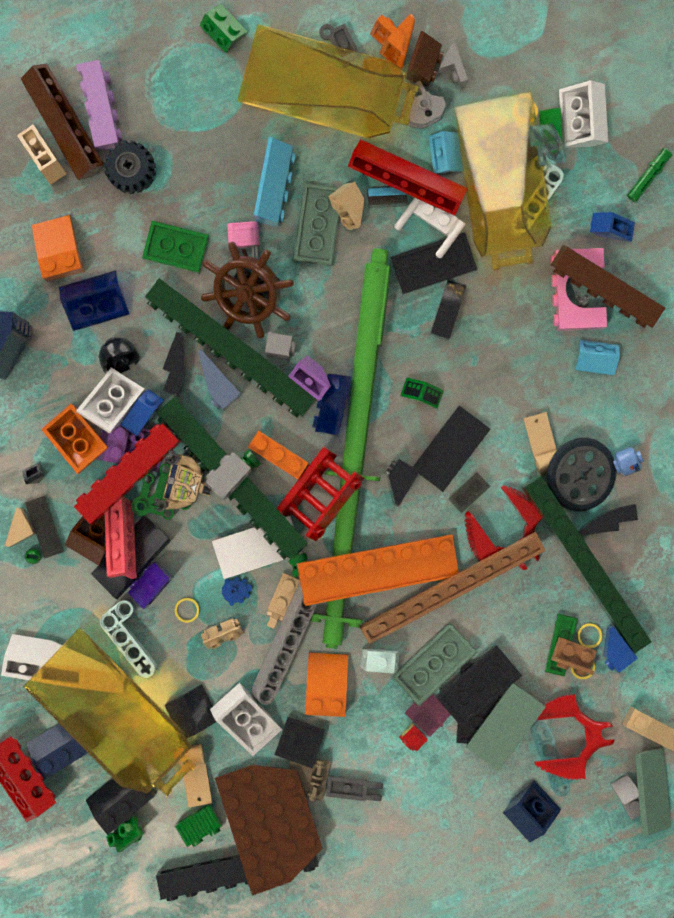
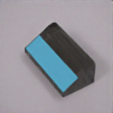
[367,187,408,208]

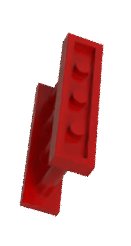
[277,447,364,541]

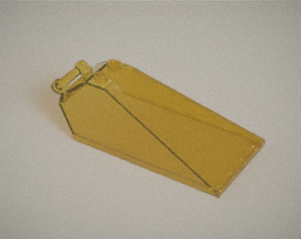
[237,24,419,139]
[454,91,552,270]
[23,628,196,796]

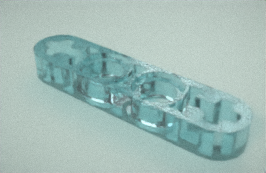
[530,721,571,797]

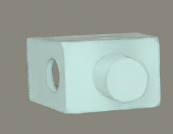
[361,648,400,673]

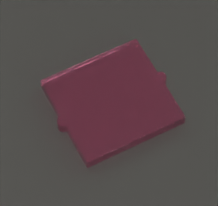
[405,695,451,737]

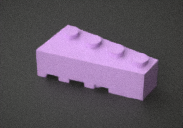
[76,60,123,151]

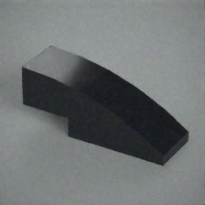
[430,280,466,341]
[163,332,186,397]
[578,504,638,536]

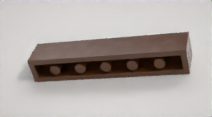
[21,63,104,180]
[550,245,665,328]

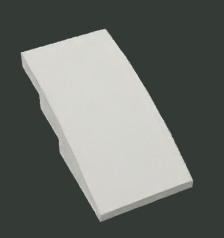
[212,516,303,579]

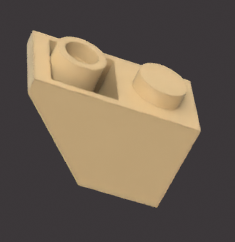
[328,182,364,230]

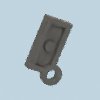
[319,23,362,69]

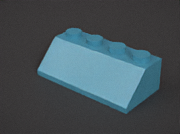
[254,137,296,227]

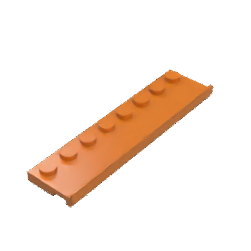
[297,534,459,606]

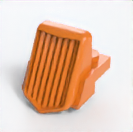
[370,13,415,69]

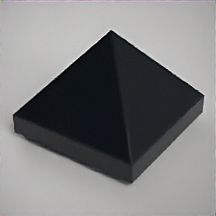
[22,463,44,484]

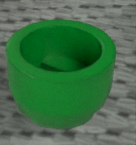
[25,548,42,564]

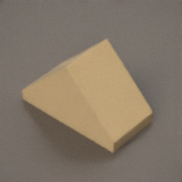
[5,508,37,547]

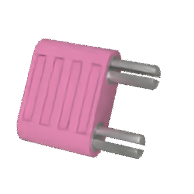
[227,221,260,259]

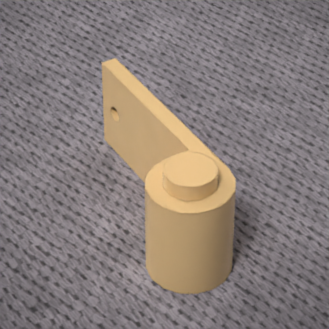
[523,412,557,476]
[174,743,212,808]

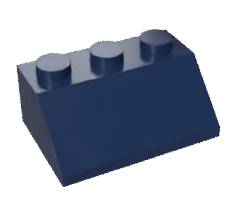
[27,712,99,780]

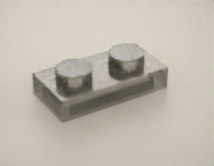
[448,472,491,514]

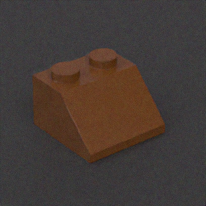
[406,31,444,87]
[65,515,106,566]

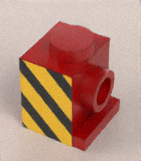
[399,722,428,751]

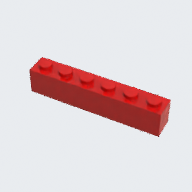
[348,139,468,216]
[74,424,181,524]

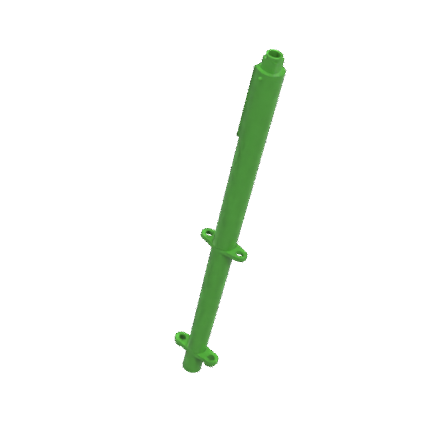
[310,249,391,649]

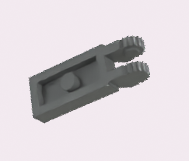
[326,775,383,801]

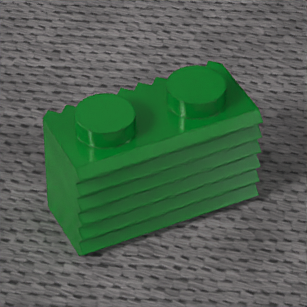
[175,804,223,847]

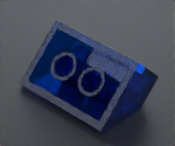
[59,270,130,331]
[312,373,351,438]

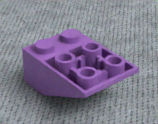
[97,424,161,472]

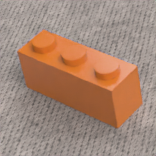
[248,430,309,480]

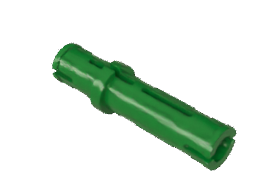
[626,148,673,203]

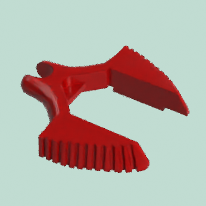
[464,486,542,570]
[534,694,615,780]

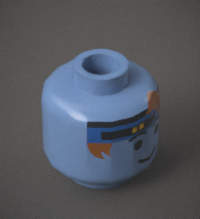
[613,447,644,476]

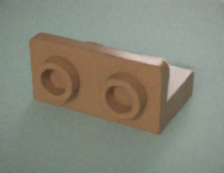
[551,637,597,676]

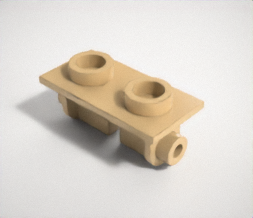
[201,618,244,649]

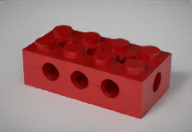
[0,736,57,822]

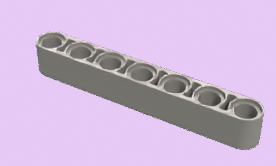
[251,582,317,705]

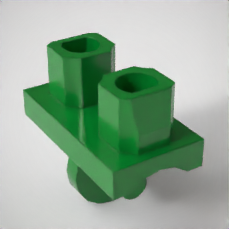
[106,817,143,852]

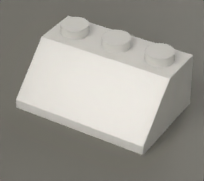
[559,80,608,148]

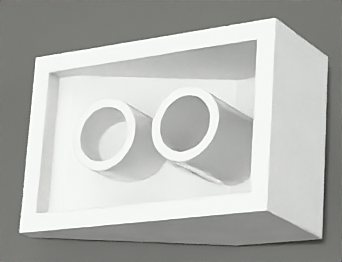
[76,368,144,434]
[210,683,282,756]

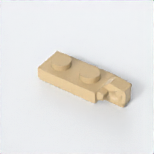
[267,573,300,629]

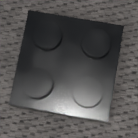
[274,717,325,768]

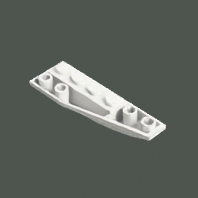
[1,634,127,693]

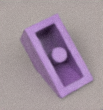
[288,355,331,401]

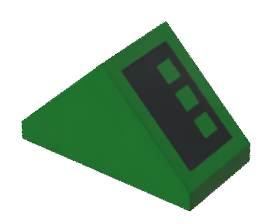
[400,378,444,409]

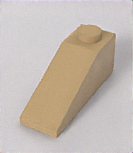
[17,125,67,185]
[622,706,674,751]

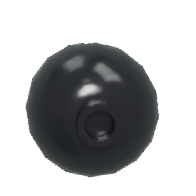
[98,337,140,373]

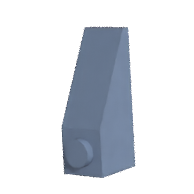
[198,350,242,411]

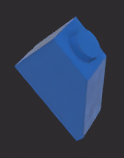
[590,212,635,242]
[121,389,164,436]
[603,625,638,673]

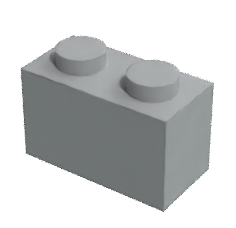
[265,332,296,360]
[206,452,251,501]

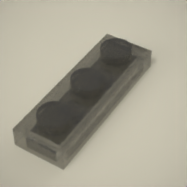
[25,496,65,559]

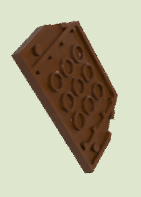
[215,765,323,896]

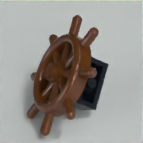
[201,242,294,338]

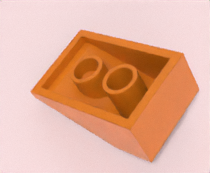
[32,215,85,282]
[41,403,108,474]
[305,652,348,717]

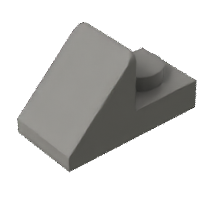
[438,43,468,88]
[610,774,640,820]

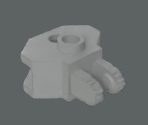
[405,81,446,129]

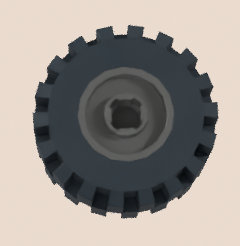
[103,140,156,194]

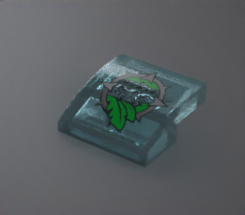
[528,123,566,166]

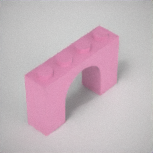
[550,248,607,331]

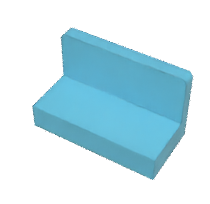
[428,131,463,175]
[576,340,620,375]

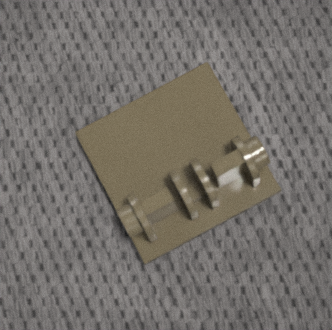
[289,758,331,801]

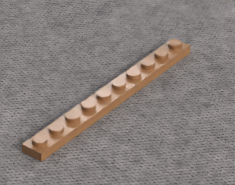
[360,532,546,644]

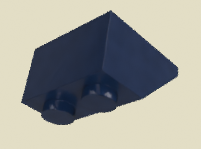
[503,780,561,842]

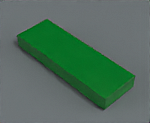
[544,613,578,677]

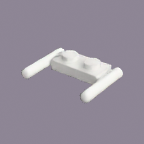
[394,198,466,258]

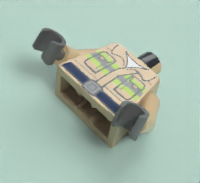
[154,450,212,512]

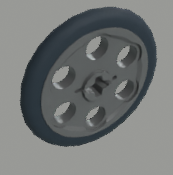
[547,438,616,512]

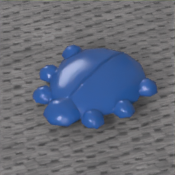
[222,577,252,606]

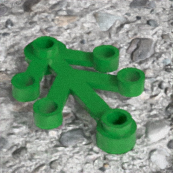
[131,463,191,520]

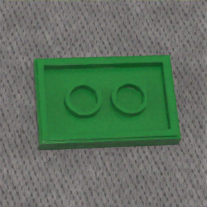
[142,221,209,274]

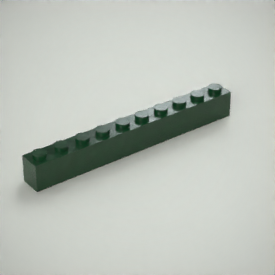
[145,278,317,418]
[157,397,308,561]
[521,475,652,653]

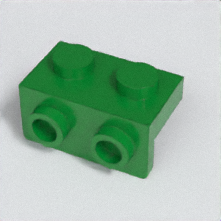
[200,4,248,53]

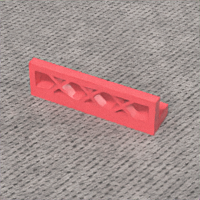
[105,497,136,579]

